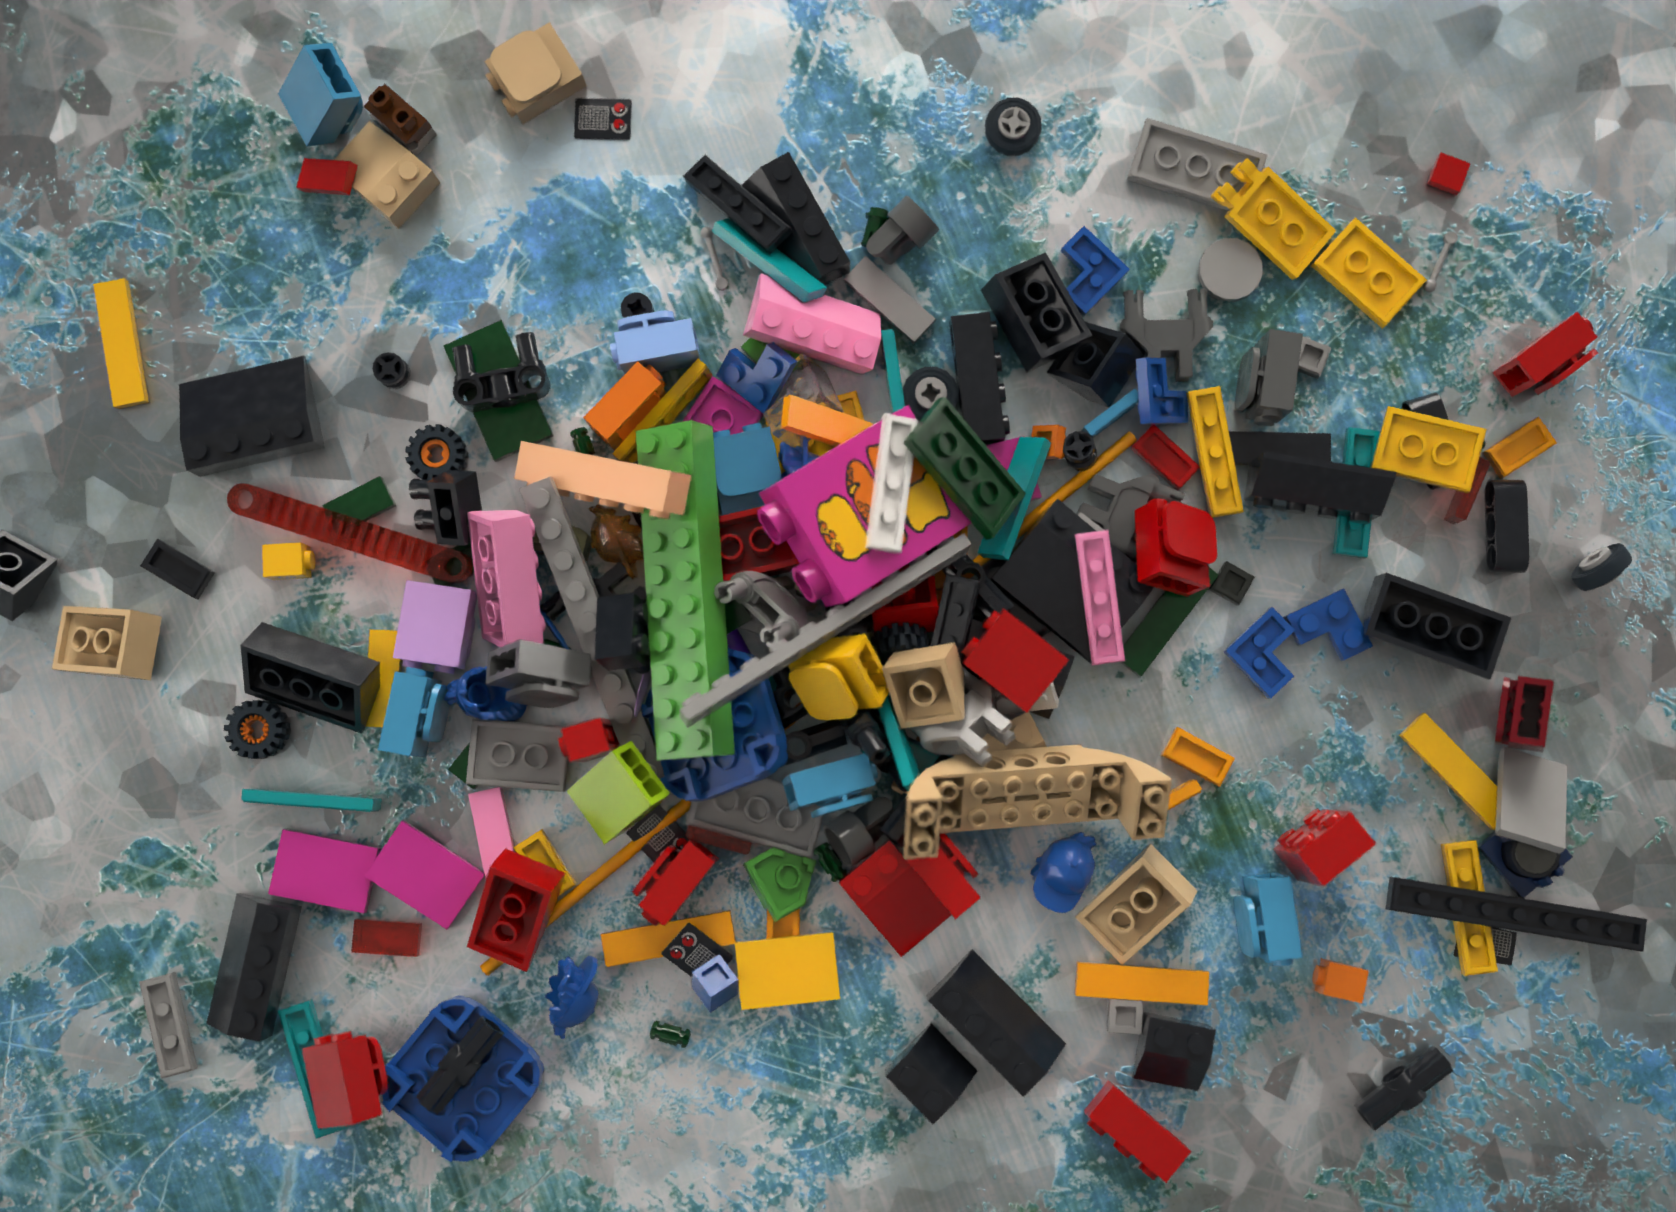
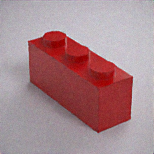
[558,717,620,762]
[1084,1080,1192,1183]

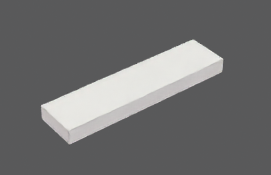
[865,413,918,554]

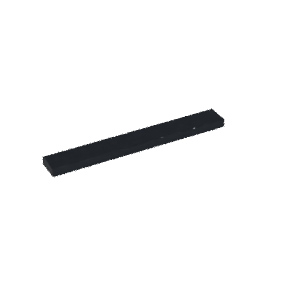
[1385,876,1647,952]

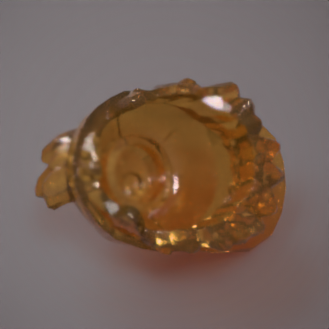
[588,504,644,579]

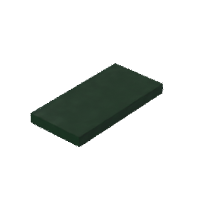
[443,320,554,462]
[903,396,1026,540]

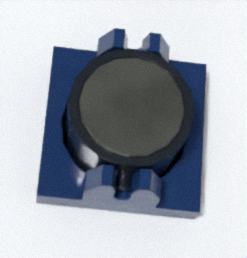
[1478,831,1573,898]

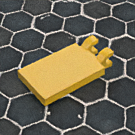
[1210,158,1337,280]

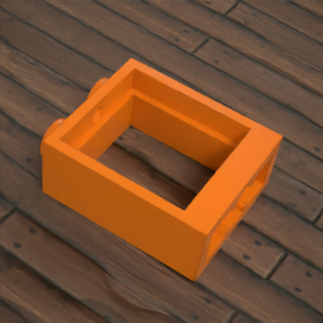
[583,361,666,451]

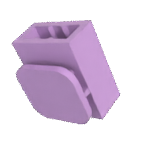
[393,580,477,674]

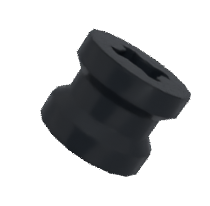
[621,293,655,318]
[372,352,411,389]
[1063,431,1097,471]

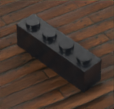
[949,312,1010,445]

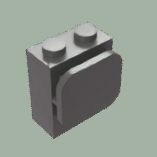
[1235,329,1303,426]
[486,639,592,708]

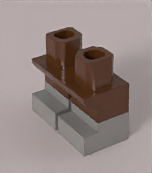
[363,84,437,157]

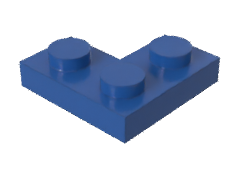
[1061,226,1130,316]
[716,342,798,414]
[1135,357,1189,424]
[1283,588,1373,661]
[1223,607,1295,699]

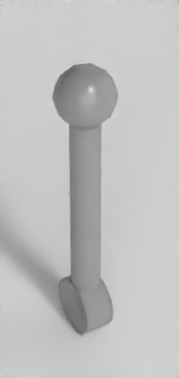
[700,227,728,291]
[1423,231,1458,292]

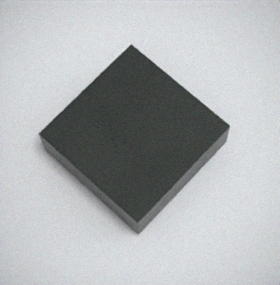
[1209,561,1255,606]

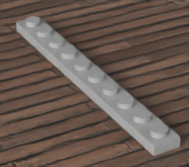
[519,476,665,779]
[680,534,971,728]

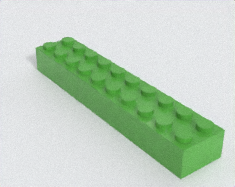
[636,420,735,760]

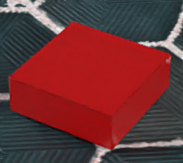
[1427,152,1471,195]

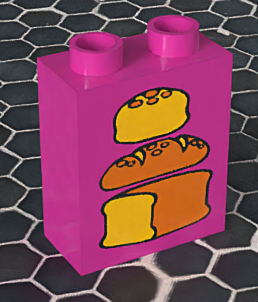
[757,405,971,607]

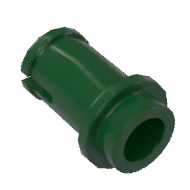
[861,207,889,248]

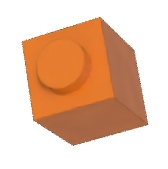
[1312,958,1369,1003]

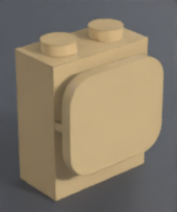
[485,22,587,124]

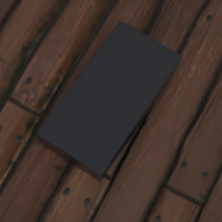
[140,539,215,599]

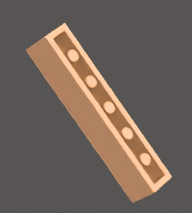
[514,441,691,519]

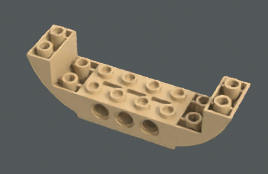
[904,744,1172,859]

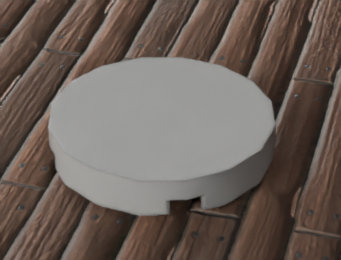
[1198,238,1263,302]

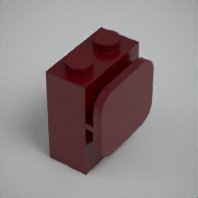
[1495,676,1554,752]

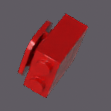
[1492,311,1598,397]
[1135,498,1217,597]
[962,608,1069,713]
[901,833,981,920]
[632,839,719,926]
[302,1031,388,1128]

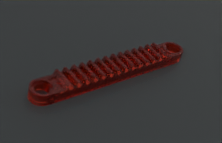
[227,483,472,583]

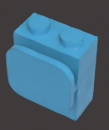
[278,43,363,146]
[713,423,781,516]
[378,667,450,757]
[782,753,878,819]
[1233,872,1303,966]

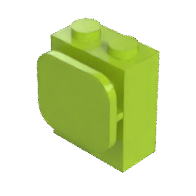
[567,741,670,844]

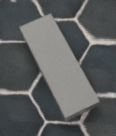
[844,256,936,344]
[139,972,197,1079]

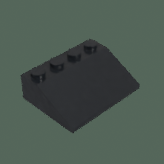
[179,355,325,477]
[990,499,1154,663]

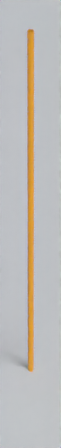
[480,431,1137,976]

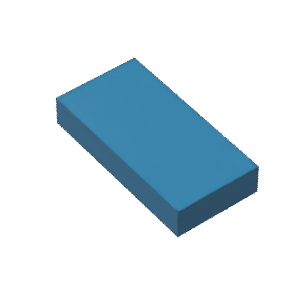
[1081,388,1139,438]

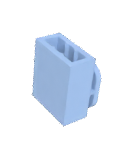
[610,310,701,374]

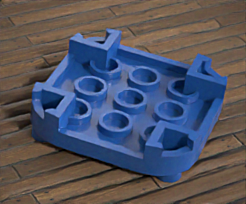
[641,649,788,802]
[381,995,544,1162]

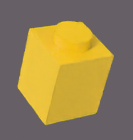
[262,542,316,580]

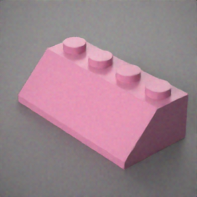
[743,273,881,375]
[467,510,546,647]

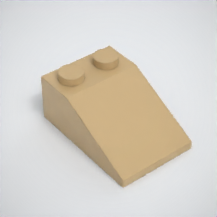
[334,121,440,229]
[52,606,162,680]
[1075,844,1198,965]

